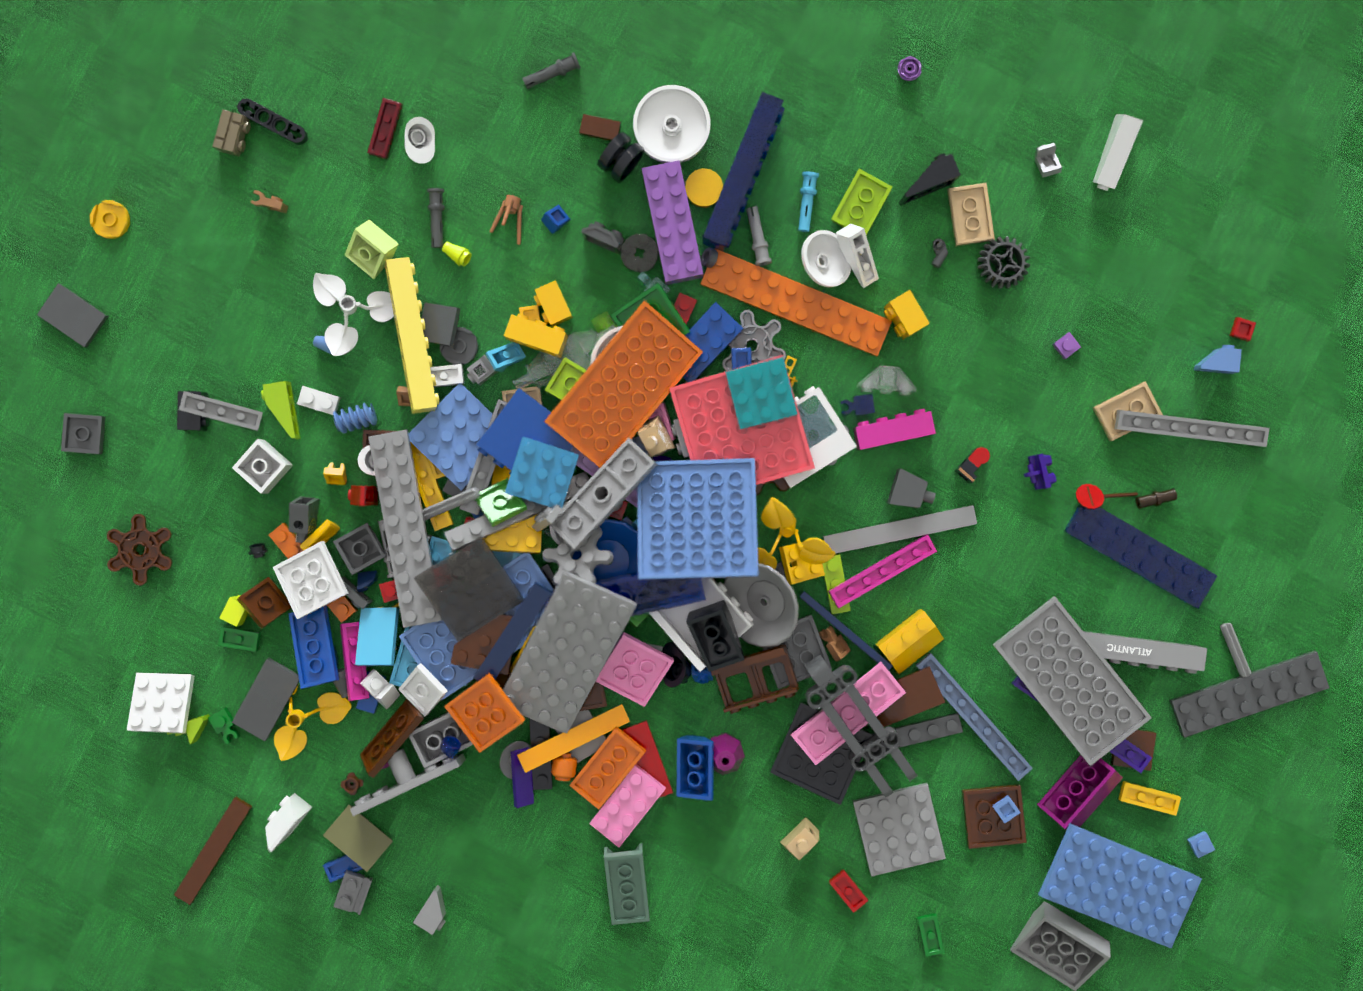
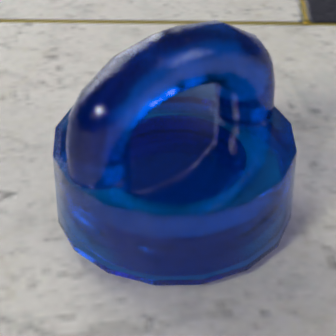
[440,736,461,758]

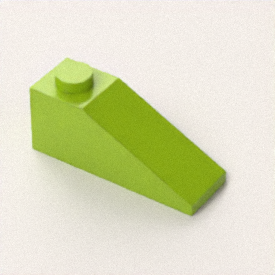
[261,381,301,439]

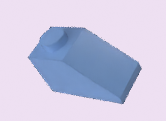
[1194,345,1242,374]

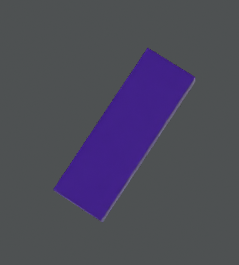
[511,747,534,808]

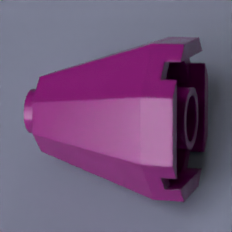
[710,733,745,775]

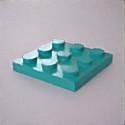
[726,357,798,429]

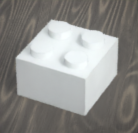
[232,439,293,494]

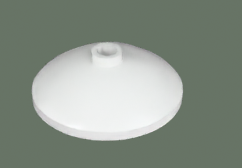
[801,230,851,287]

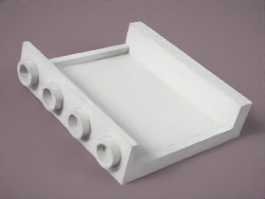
[649,578,754,672]

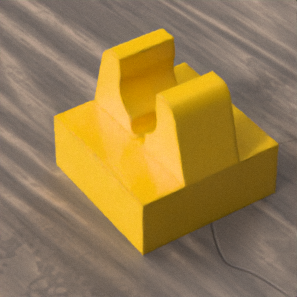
[323,463,347,485]

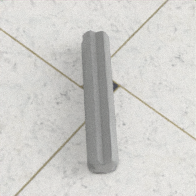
[1220,622,1251,677]

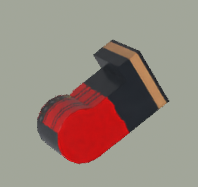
[955,447,990,483]

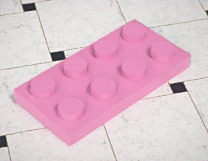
[589,764,666,847]

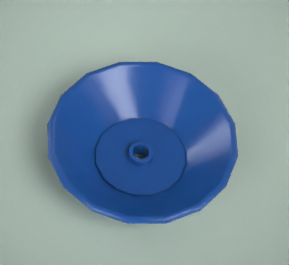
[572,519,649,600]

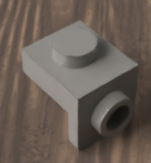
[1034,143,1062,177]

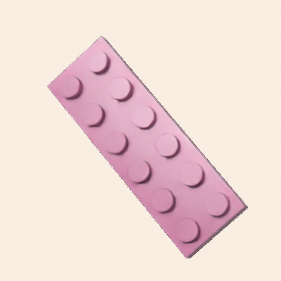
[791,662,906,765]

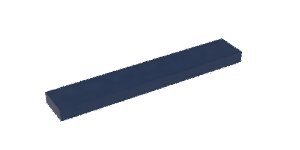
[473,582,552,681]
[799,590,893,671]

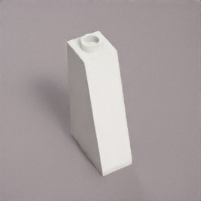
[1093,114,1143,191]

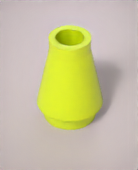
[442,242,472,266]

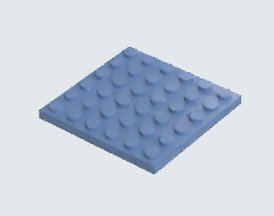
[637,458,758,580]

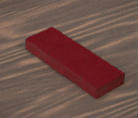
[367,98,403,160]

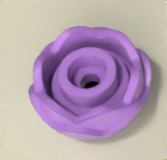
[898,56,922,81]

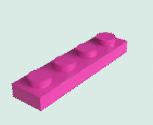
[340,622,369,701]

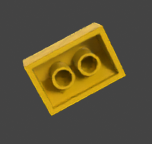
[875,609,944,674]

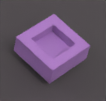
[1052,332,1081,359]

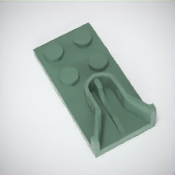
[604,843,650,925]

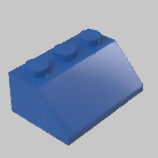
[677,735,714,801]

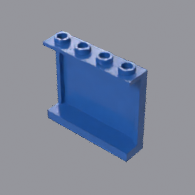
[476,388,574,474]

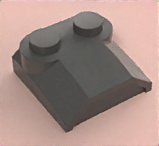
[581,221,625,255]
[333,523,386,575]

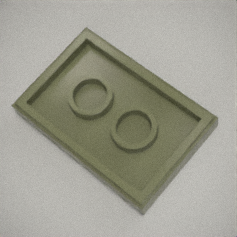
[323,804,393,872]

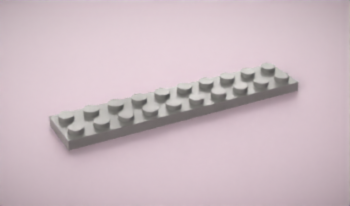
[368,430,443,628]

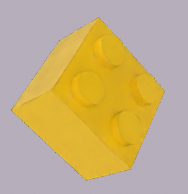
[884,290,930,340]

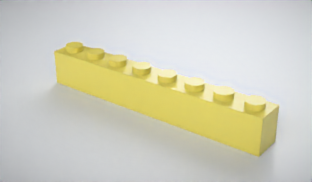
[385,257,439,414]

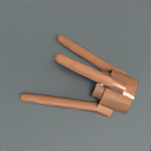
[490,195,523,245]

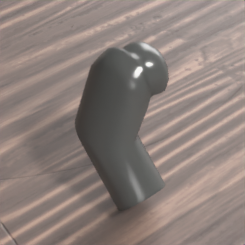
[931,238,948,269]

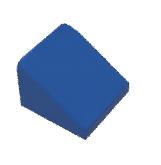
[541,205,571,234]

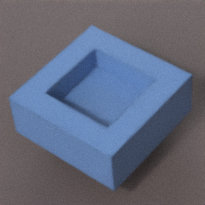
[992,795,1021,823]
[1187,831,1215,858]

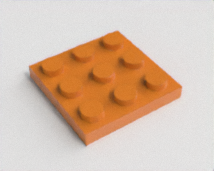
[444,673,525,753]

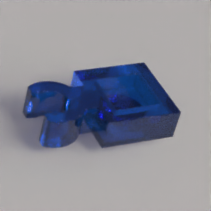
[840,394,875,416]

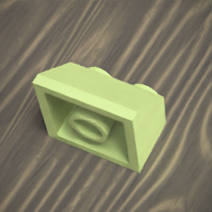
[345,220,399,279]

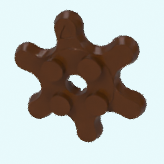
[107,514,172,586]

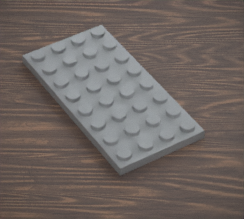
[503,571,636,733]
[993,596,1152,766]

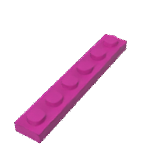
[828,535,937,608]

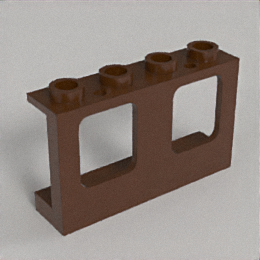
[711,644,799,714]

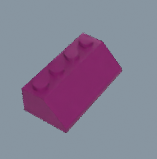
[1037,755,1123,830]

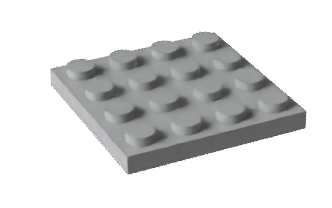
[852,783,946,877]

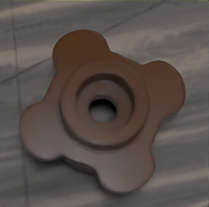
[341,772,364,795]

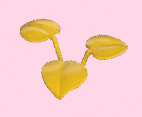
[757,497,836,570]
[274,685,352,761]

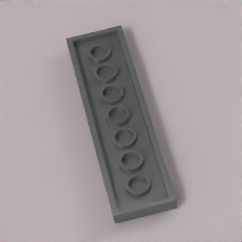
[1169,651,1329,738]

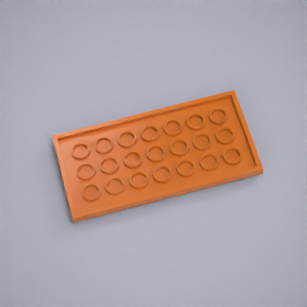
[544,301,703,468]

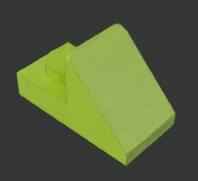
[167,714,210,744]

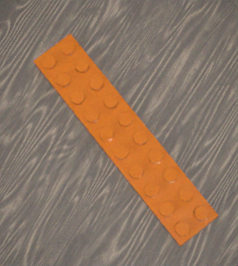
[700,248,892,357]

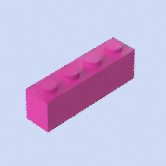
[853,409,936,450]

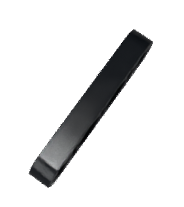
[237,98,308,145]

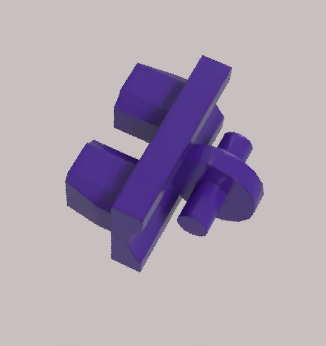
[1024,454,1057,490]

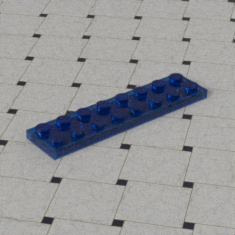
[1064,504,1217,609]

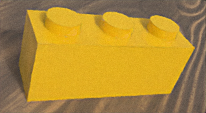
[504,314,568,358]

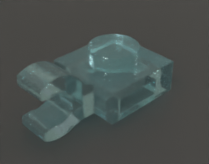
[638,271,671,294]

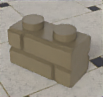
[212,110,251,157]

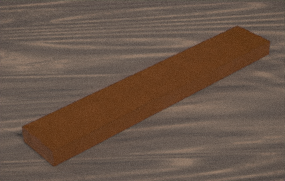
[174,796,252,905]

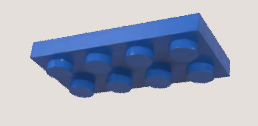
[683,302,744,382]
[288,605,339,689]

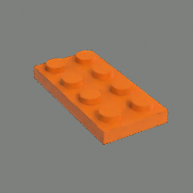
[569,726,647,810]

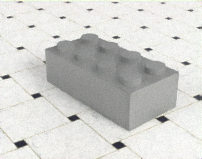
[409,712,473,768]

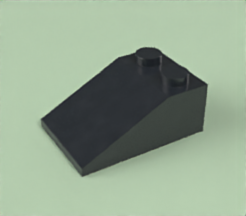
[899,153,961,206]
[686,600,745,672]

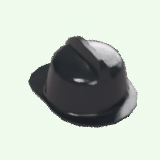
[662,642,691,688]

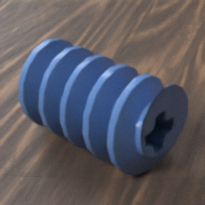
[333,403,377,433]

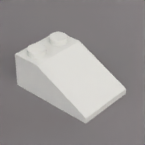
[265,793,312,852]

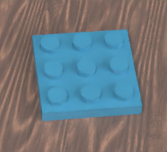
[505,437,579,508]

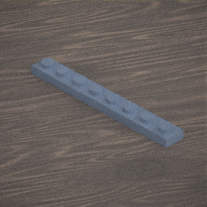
[916,653,1033,781]

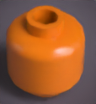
[551,752,577,781]

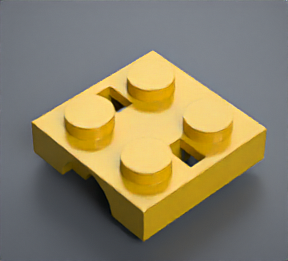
[779,541,825,585]

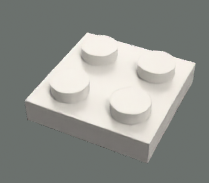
[398,664,448,717]

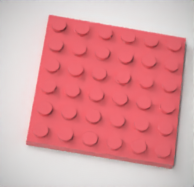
[669,355,815,485]

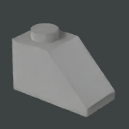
[413,885,446,935]

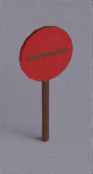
[1075,484,1138,510]

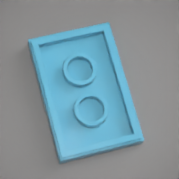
[355,607,399,666]

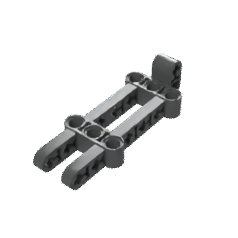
[804,655,918,798]

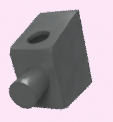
[887,469,936,508]

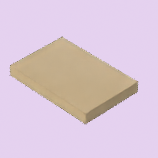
[947,183,995,246]
[1093,381,1163,441]

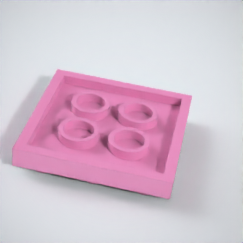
[596,632,674,707]

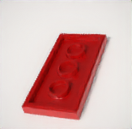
[621,720,673,798]

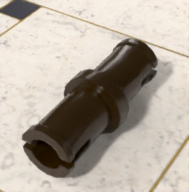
[1135,488,1177,509]

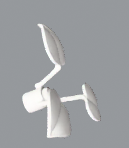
[313,273,394,356]

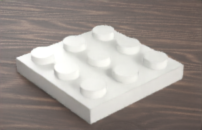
[273,541,349,619]
[127,673,195,733]

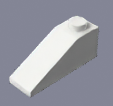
[836,224,879,288]

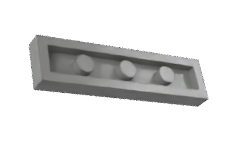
[179,391,263,431]

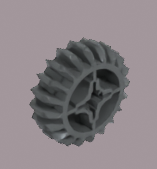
[977,236,1030,289]

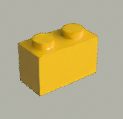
[534,280,573,327]

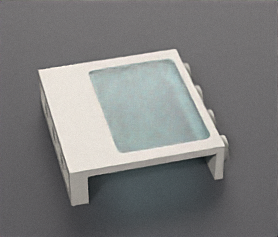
[784,386,857,488]

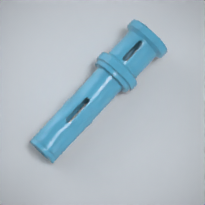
[798,171,819,232]

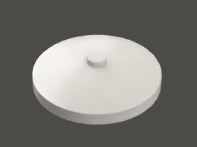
[633,85,710,163]

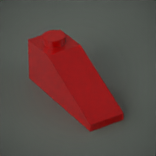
[348,485,378,506]

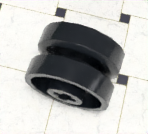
[597,132,644,183]

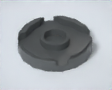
[440,327,479,365]

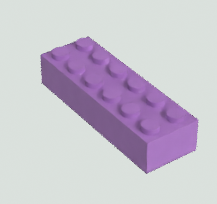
[642,160,703,285]

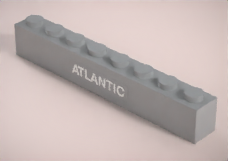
[1083,631,1207,674]

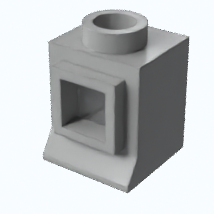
[467,355,498,385]

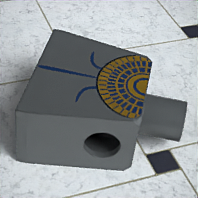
[289,496,319,543]

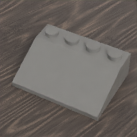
[1010,901,1110,991]

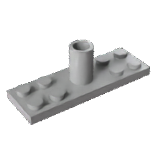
[550,438,657,551]
[350,748,466,816]

